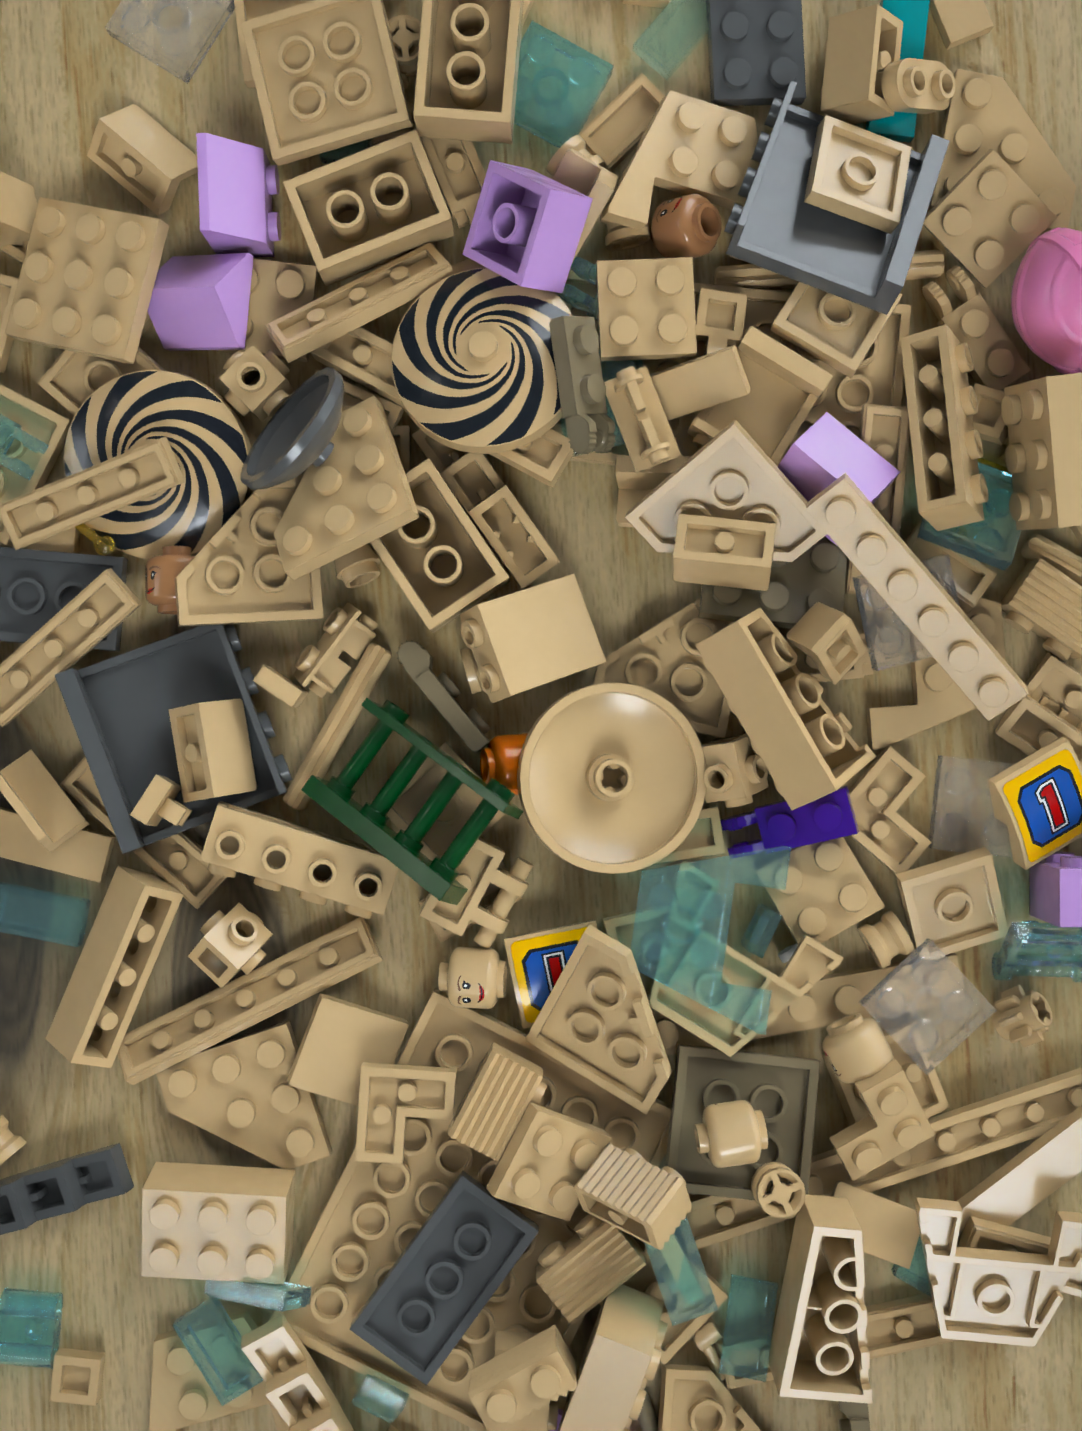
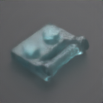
[992,920,1082,982]

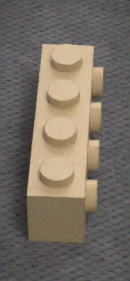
[900,324,989,531]
[200,801,399,919]
[46,866,184,1068]

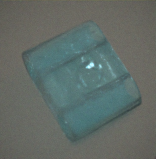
[0,1288,63,1369]

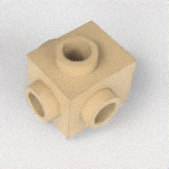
[219,345,294,422]
[701,734,769,808]
[188,903,273,988]

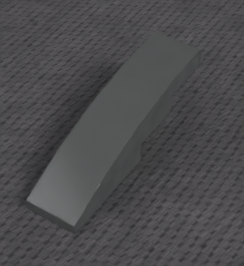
[0,1143,134,1235]

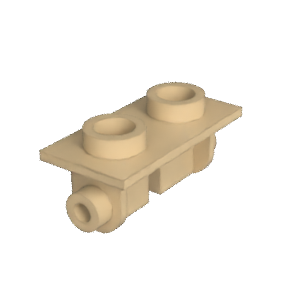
[604,366,681,473]
[293,602,378,698]

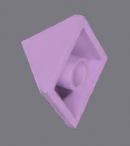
[147,253,254,351]
[778,412,900,546]

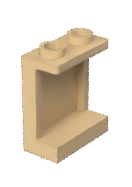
[687,326,833,467]
[460,574,606,703]

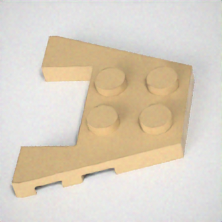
[601,90,759,263]
[857,594,1006,750]
[649,860,844,1057]
[915,1197,1082,1347]
[149,1310,289,1431]

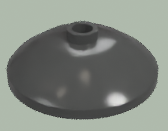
[240,367,344,490]

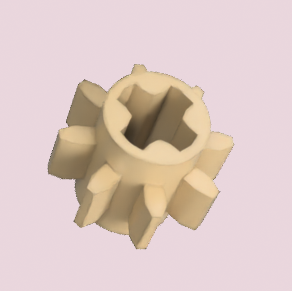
[992,985,1053,1048]

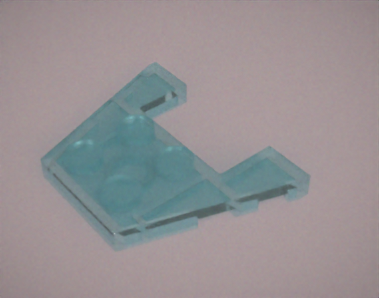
[631,846,791,1035]

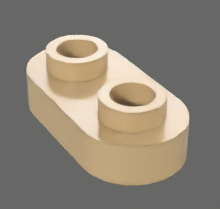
[881,58,956,114]

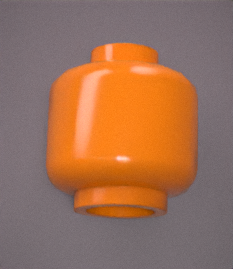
[480,733,528,795]

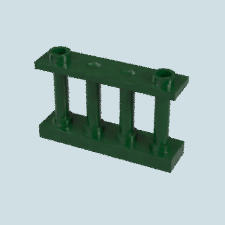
[301,698,524,905]

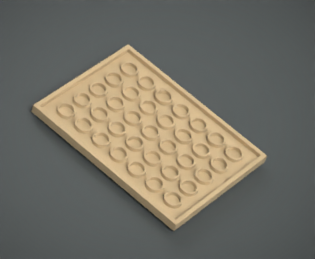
[268,988,671,1431]

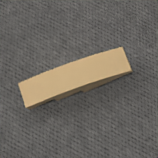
[411,429,560,589]
[241,1314,354,1431]

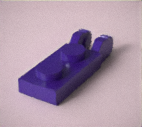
[720,786,859,859]

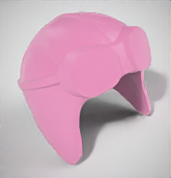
[1011,227,1082,374]

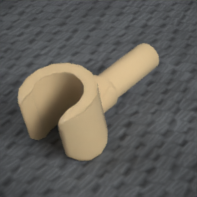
[693,1316,725,1382]

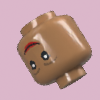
[650,193,722,258]
[145,546,195,615]

